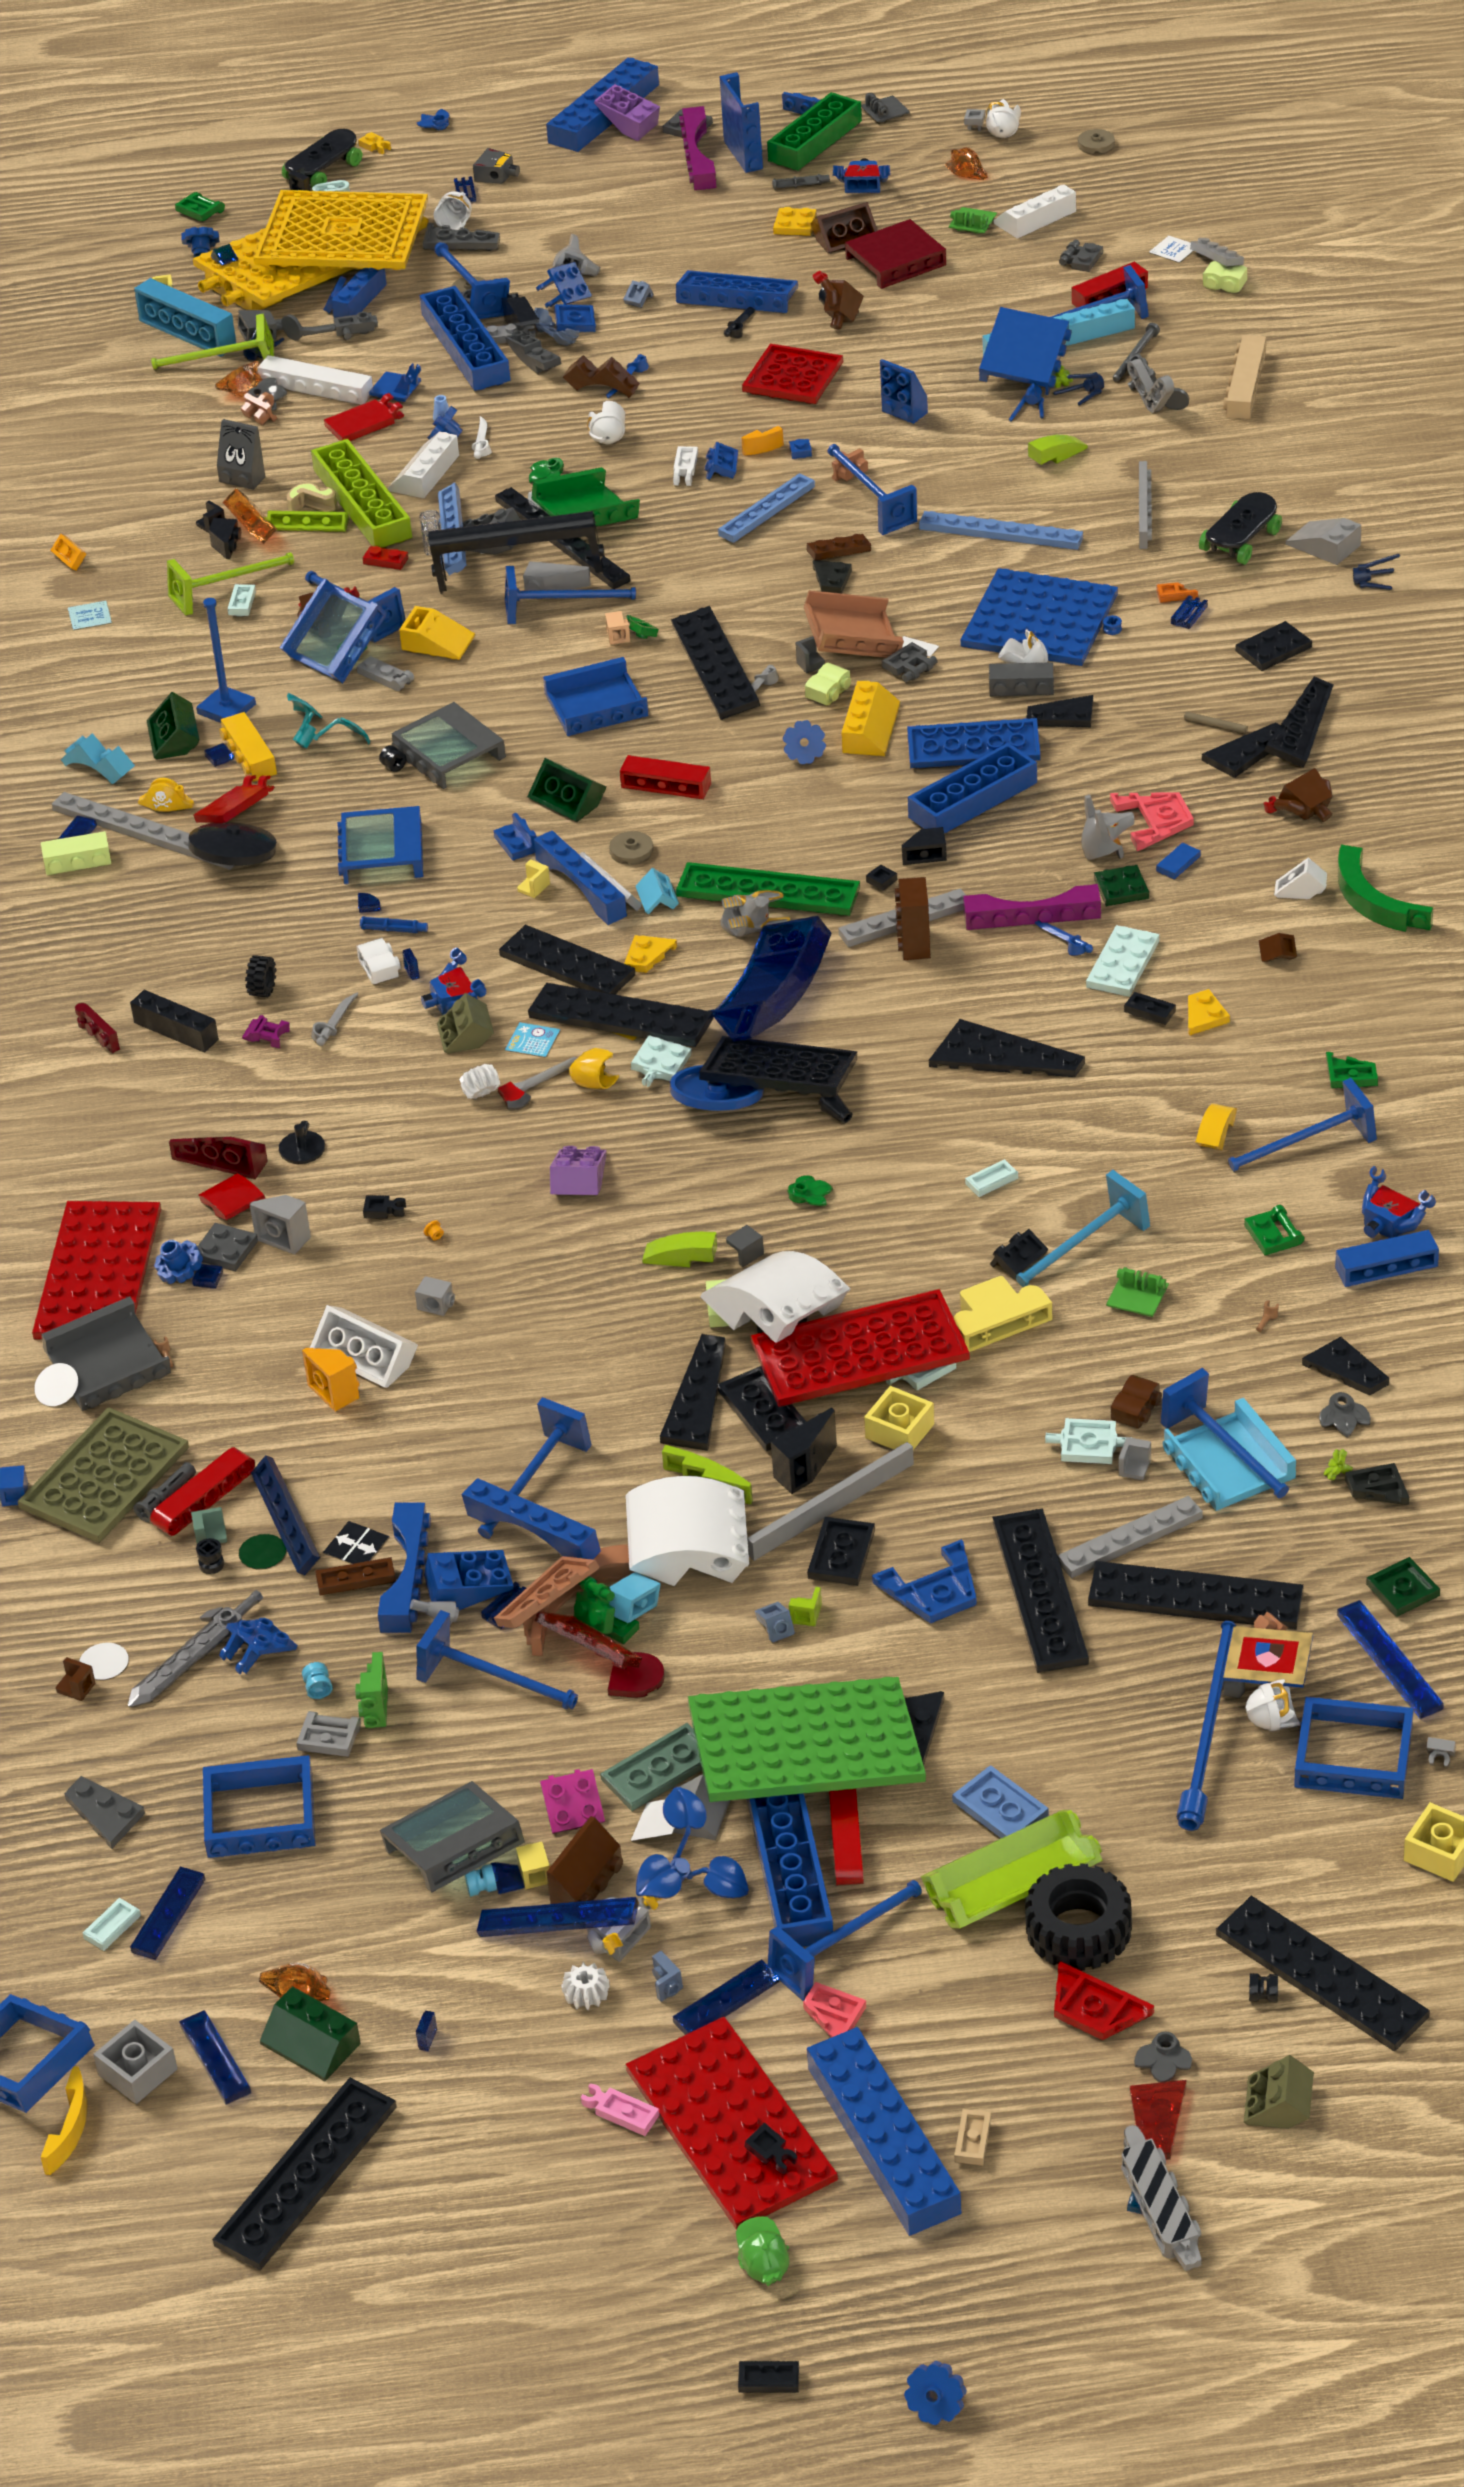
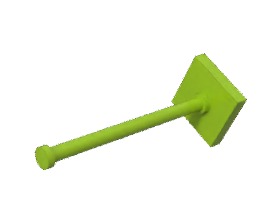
[151,313,274,370]
[167,552,294,616]

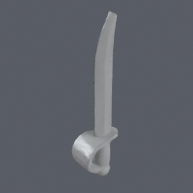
[752,665,779,691]
[311,992,358,1046]

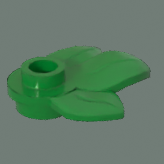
[529,458,564,483]
[787,1175,833,1206]

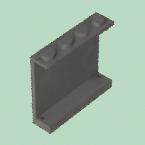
[41,1296,171,1411]

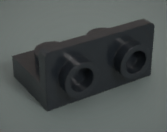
[288,166,310,191]
[990,1229,1049,1279]

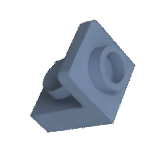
[623,280,654,308]
[755,1602,795,1642]
[652,1951,683,2002]

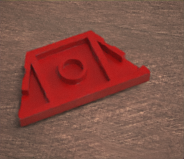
[1054,1961,1154,2040]

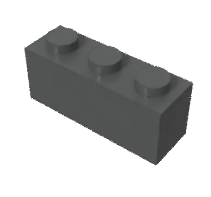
[989,662,1054,696]

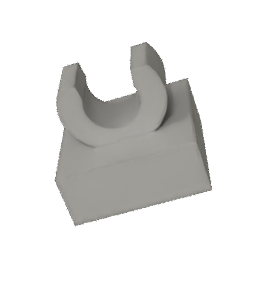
[964,109,985,131]
[1427,1737,1456,1768]

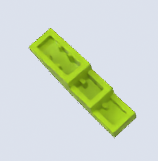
[662,1445,753,1505]

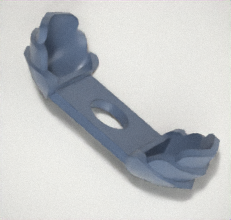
[534,308,580,346]

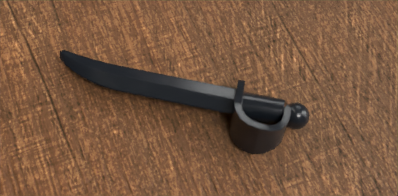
[723,307,755,338]

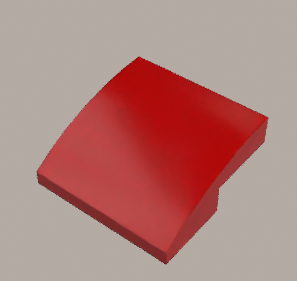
[198,1173,266,1220]

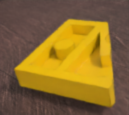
[624,935,677,973]
[1188,989,1230,1035]

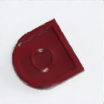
[607,1651,665,1698]

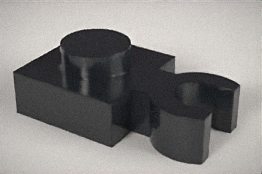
[363,1195,406,1219]
[744,2122,797,2174]

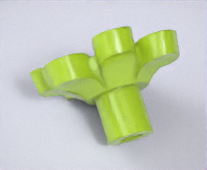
[1054,365,1073,388]
[1324,1449,1353,1481]

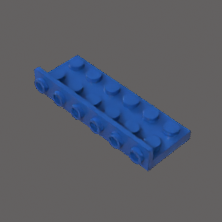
[676,270,798,313]
[907,718,1040,769]

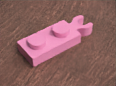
[581,2084,659,2136]

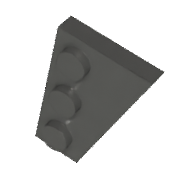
[64,1776,145,1849]

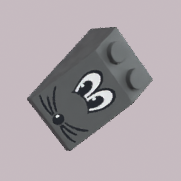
[217,419,265,490]

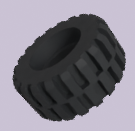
[1025,1863,1132,1971]

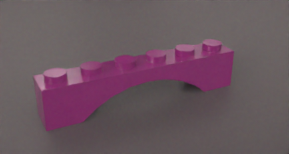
[679,106,716,190]
[963,884,1101,930]

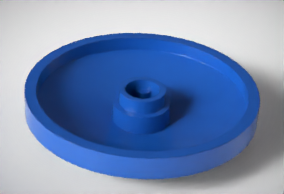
[670,1065,764,1111]

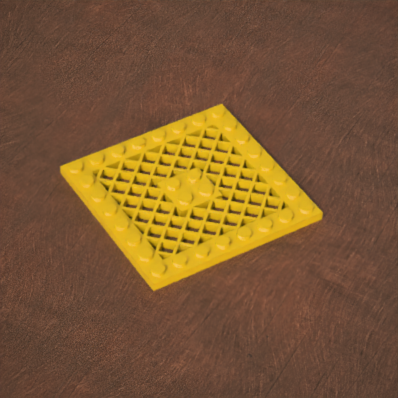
[254,190,428,270]

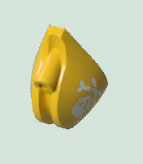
[138,778,194,812]

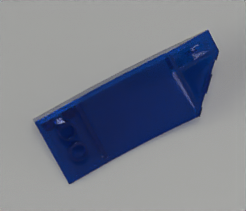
[708,915,832,1041]

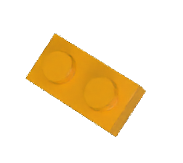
[50,533,87,571]

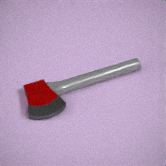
[498,1057,577,1110]

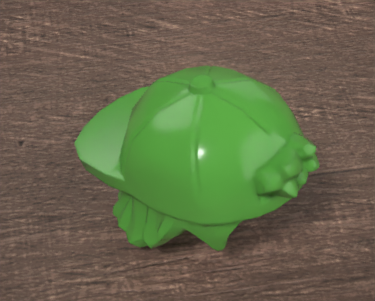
[736,2216,790,2286]

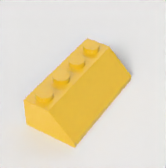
[841,681,900,756]

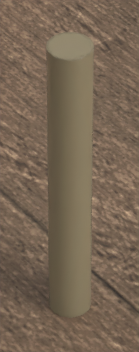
[1184,711,1248,734]

